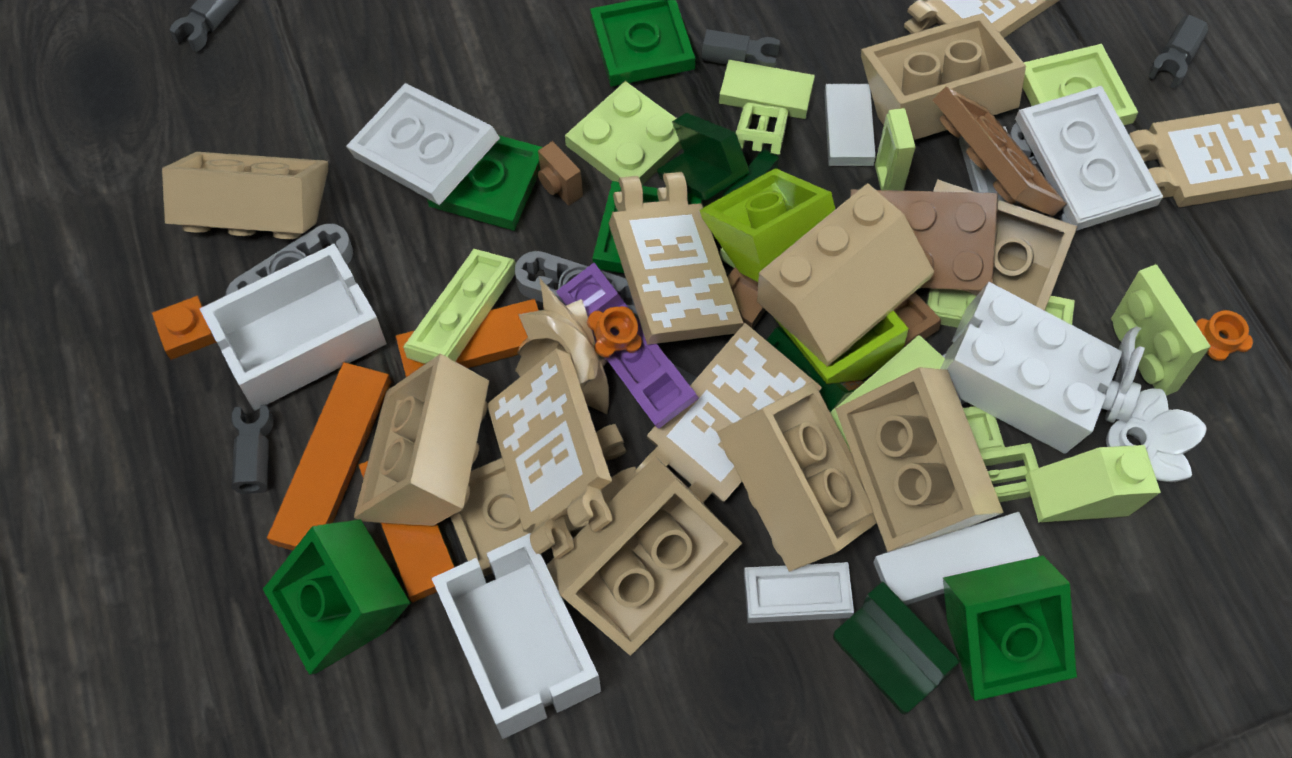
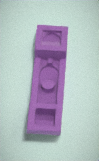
[556,263,699,429]

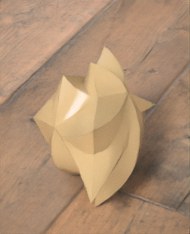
[515,277,609,414]

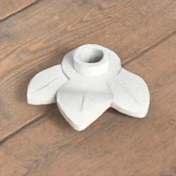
[1102,326,1145,423]
[1106,388,1207,482]

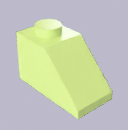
[1025,445,1161,522]

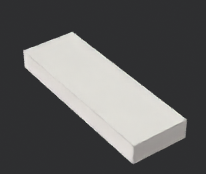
[873,512,1039,605]

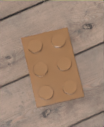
[933,86,1067,217]
[851,189,998,291]

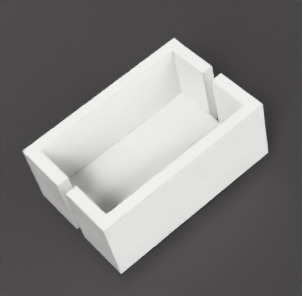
[200,244,387,411]
[940,282,1122,454]
[432,533,601,739]

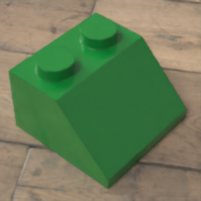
[263,519,410,675]
[943,555,1077,701]

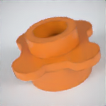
[587,306,642,358]
[1196,310,1253,361]

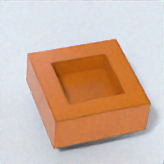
[152,296,217,360]

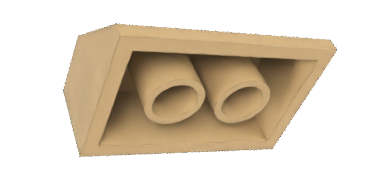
[861,13,1026,140]
[162,152,328,239]
[933,179,1077,311]
[757,183,934,367]
[354,353,489,526]
[835,367,1004,552]
[717,381,877,572]
[546,456,742,656]

